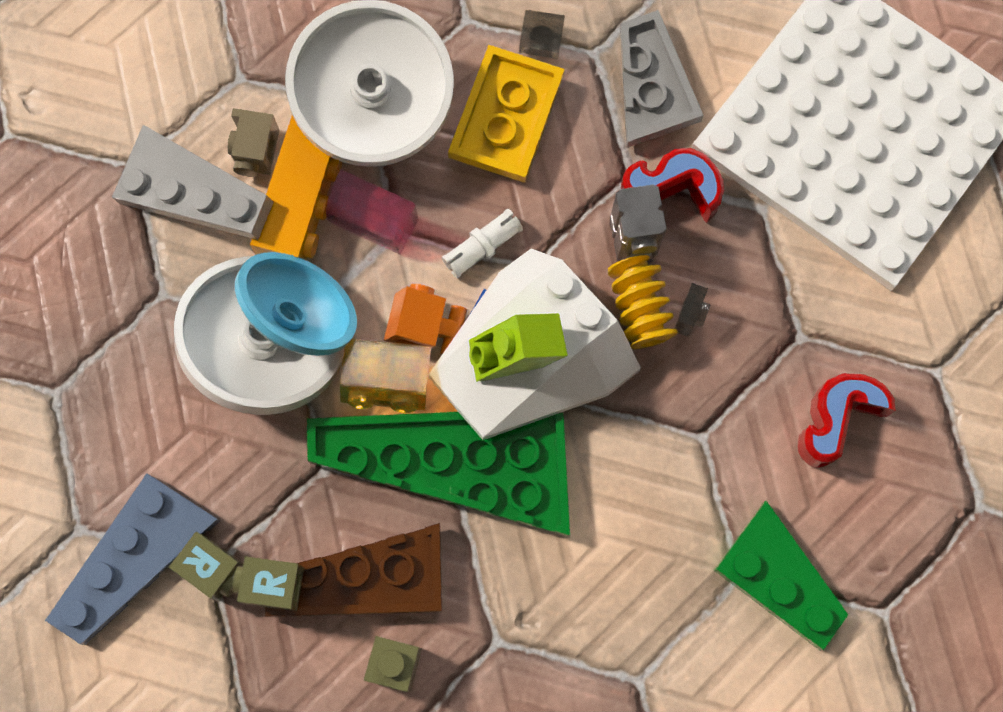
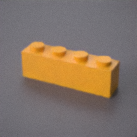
[250,115,342,260]

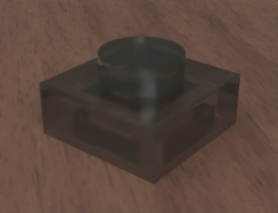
[519,10,565,59]
[674,283,711,337]

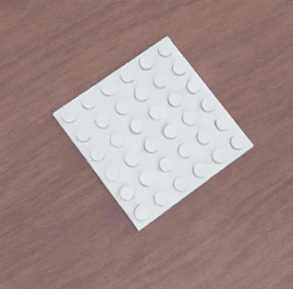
[691,0,1003,291]

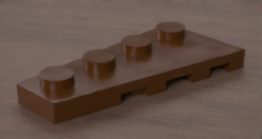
[265,523,442,617]

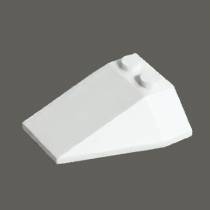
[429,249,641,440]

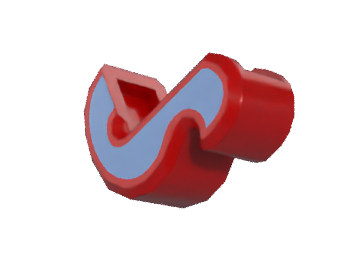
[620,148,724,223]
[798,373,896,468]

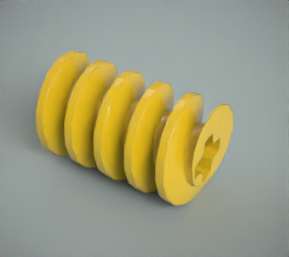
[607,255,678,349]

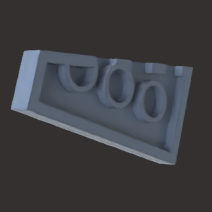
[45,474,220,645]

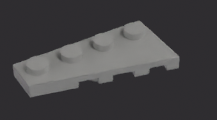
[112,125,273,240]

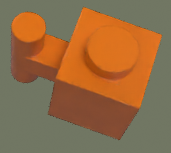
[384,284,467,355]

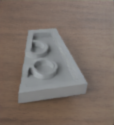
[620,10,704,148]

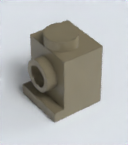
[228,108,279,177]

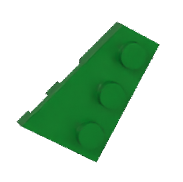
[714,501,848,651]

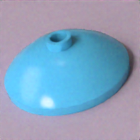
[235,252,357,356]

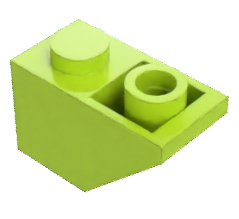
[469,313,568,382]

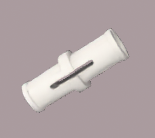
[441,209,523,278]

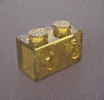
[340,339,431,413]

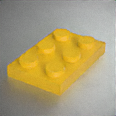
[448,44,565,183]

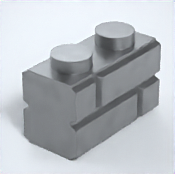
[610,184,666,264]

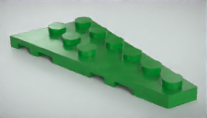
[307,412,570,537]

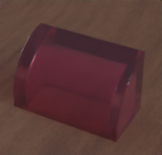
[326,170,419,255]

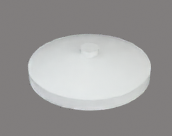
[285,0,454,167]
[174,256,346,415]

